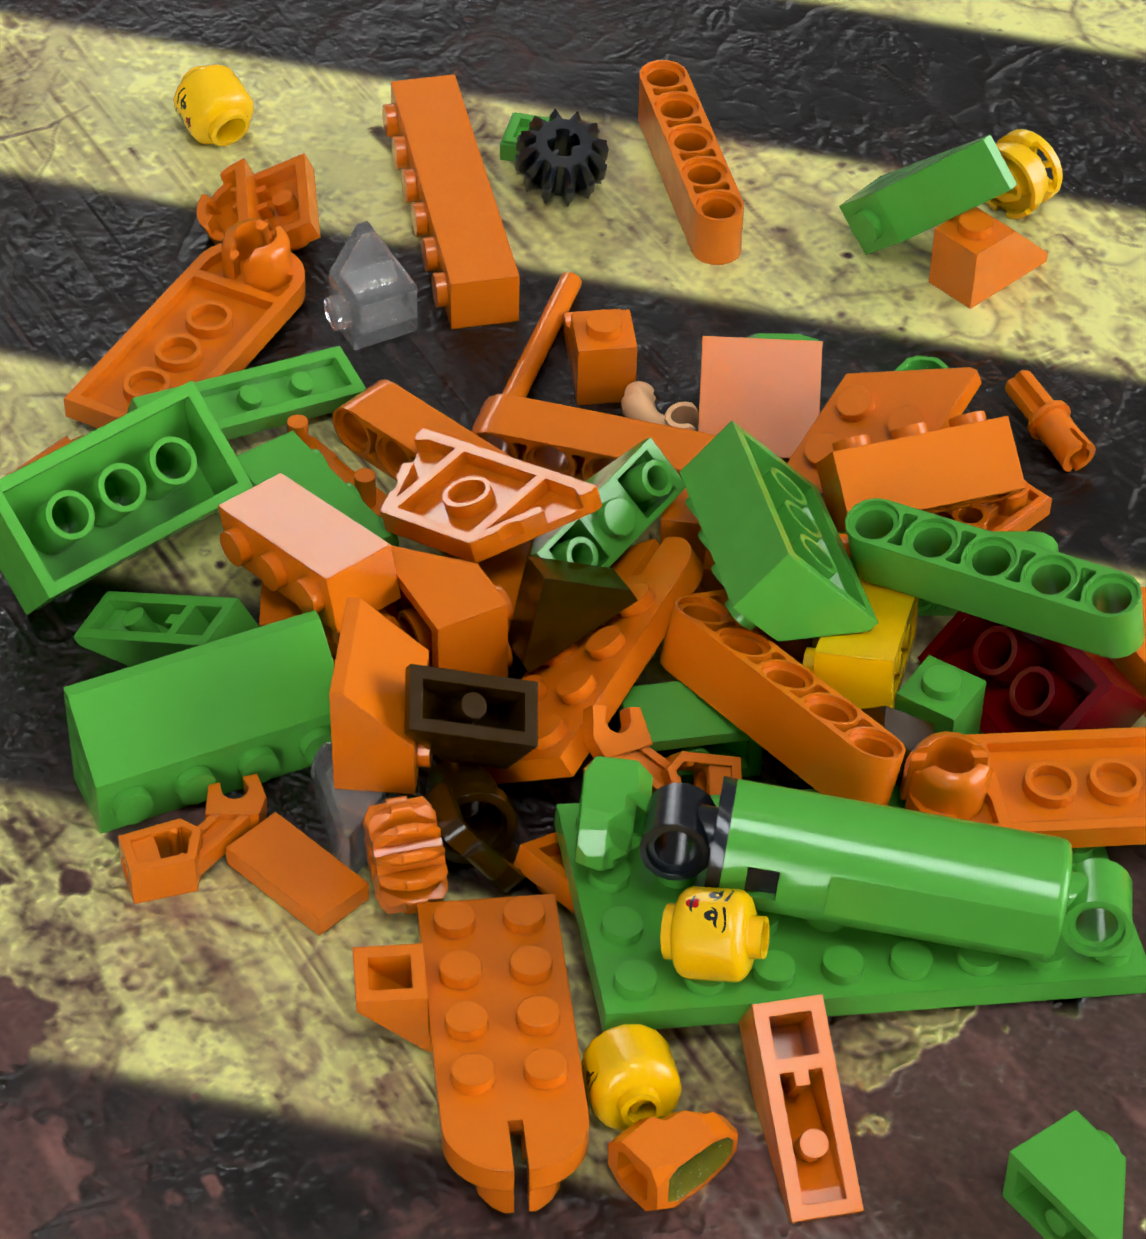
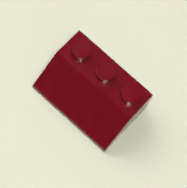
[917,611,1146,734]

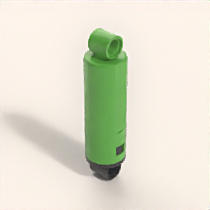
[639,776,1133,962]

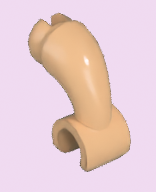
[621,381,699,431]

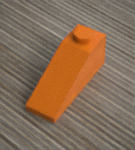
[739,994,864,1224]

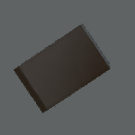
[508,556,638,674]

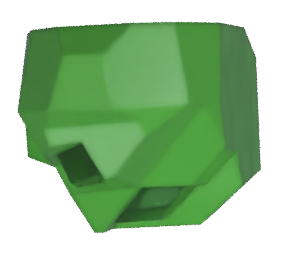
[575,756,653,871]

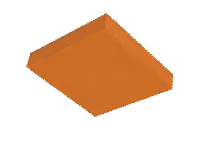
[698,336,823,462]

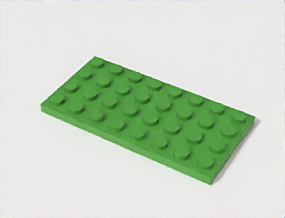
[554,785,1146,1032]

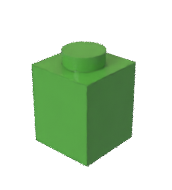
[895,655,986,735]

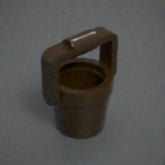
[425,761,526,893]

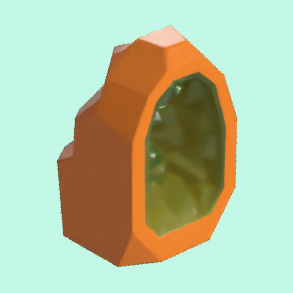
[608,1110,738,1211]

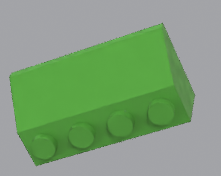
[0,380,254,615]
[680,421,879,642]
[63,610,334,834]

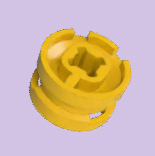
[985,129,1063,219]

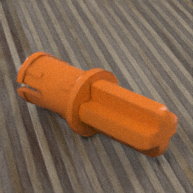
[1005,370,1096,472]

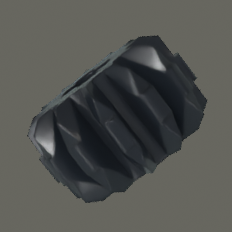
[514,108,609,207]

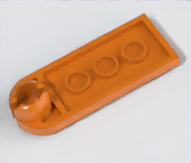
[64,218,306,428]
[486,537,703,784]
[900,727,1146,848]
[417,894,589,1214]

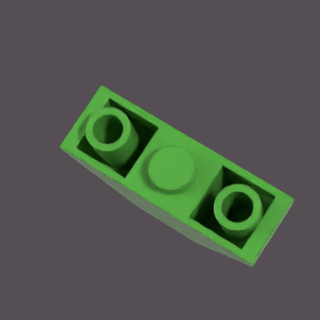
[530,437,685,568]

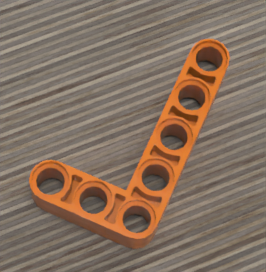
[659,589,906,806]

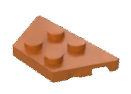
[787,367,982,505]
[380,428,603,563]

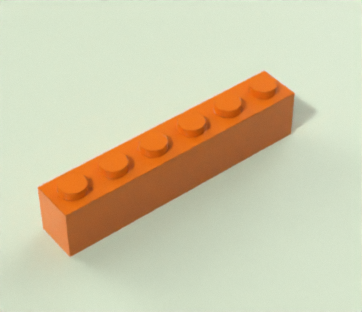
[382,74,520,329]

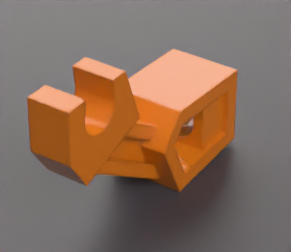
[583,705,742,795]
[118,773,267,904]

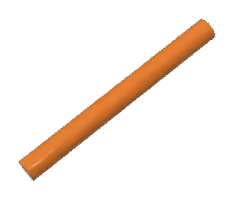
[502,272,582,398]

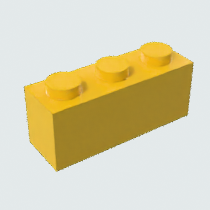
[803,575,919,709]

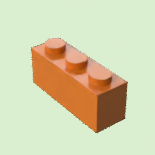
[816,411,1026,532]
[218,473,401,633]

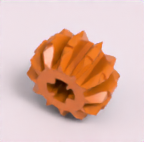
[362,796,449,915]

